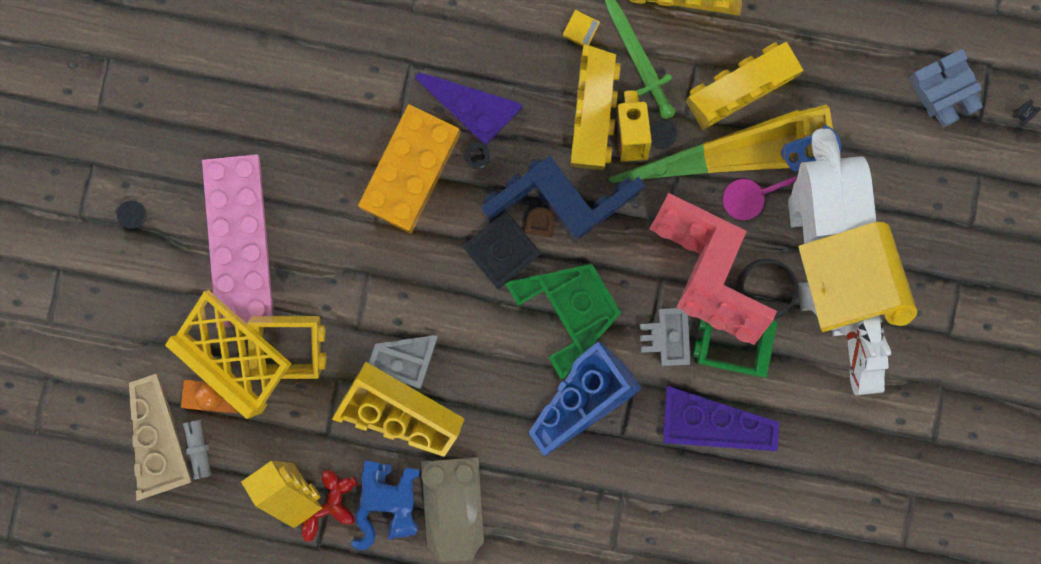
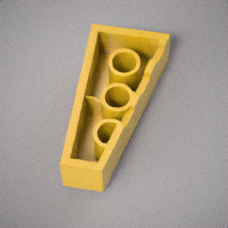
[241,461,322,528]

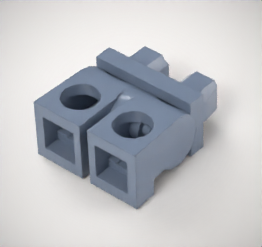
[908,49,983,127]

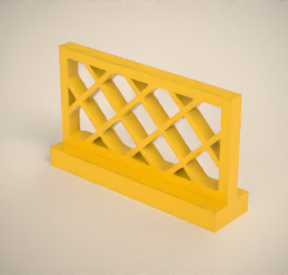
[165,290,292,419]

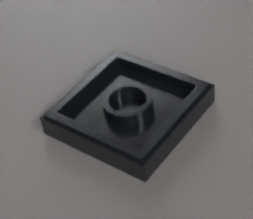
[462,211,542,290]

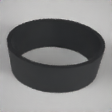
[736,259,798,320]

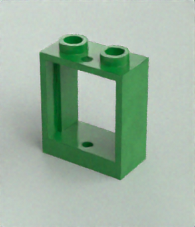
[693,319,778,378]

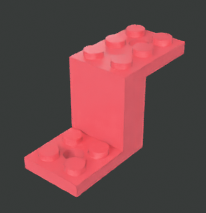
[649,193,777,345]

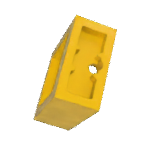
[247,316,326,379]

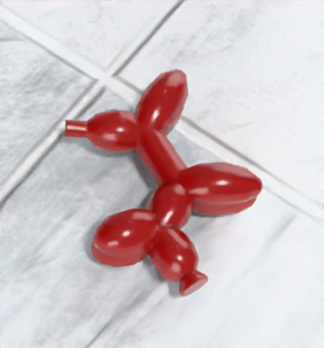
[302,470,358,542]

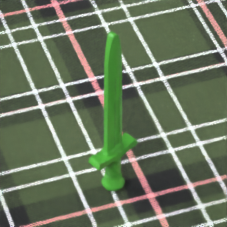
[605,0,676,119]

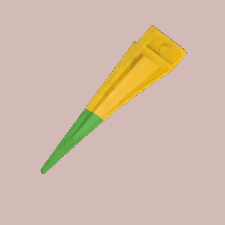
[609,105,833,183]

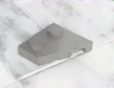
[369,335,438,389]

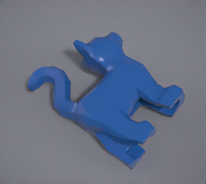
[351,461,421,550]

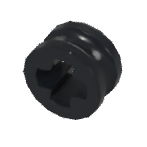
[1012,99,1041,126]
[465,142,490,169]

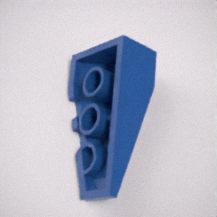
[529,342,642,456]

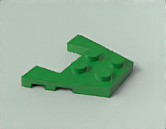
[505,264,621,379]

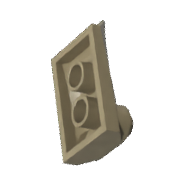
[421,457,484,562]

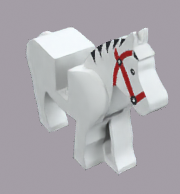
[788,129,891,395]

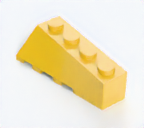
[686,41,804,131]
[570,45,620,170]

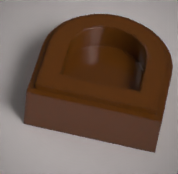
[524,207,555,239]

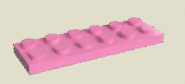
[202,155,274,328]

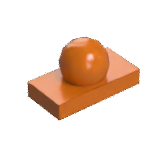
[181,380,239,414]

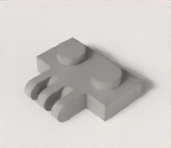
[640,308,690,366]

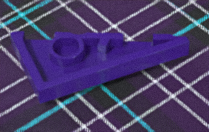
[415,72,523,146]

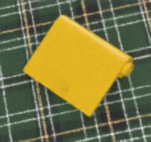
[798,222,917,332]

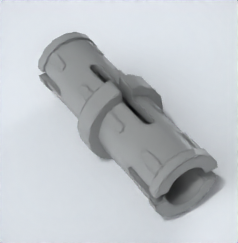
[183,420,212,480]

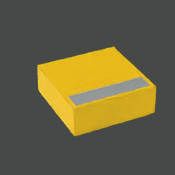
[563,10,600,46]

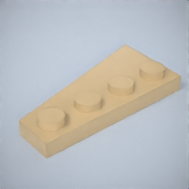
[129,374,193,501]

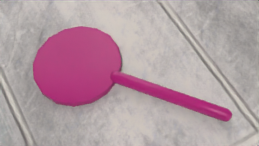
[722,175,798,221]

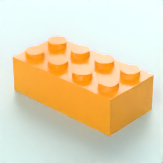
[358,104,461,234]

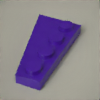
[662,386,779,451]

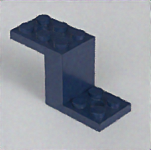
[481,156,645,243]

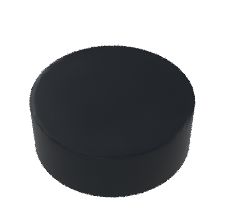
[650,120,677,149]
[117,200,147,229]

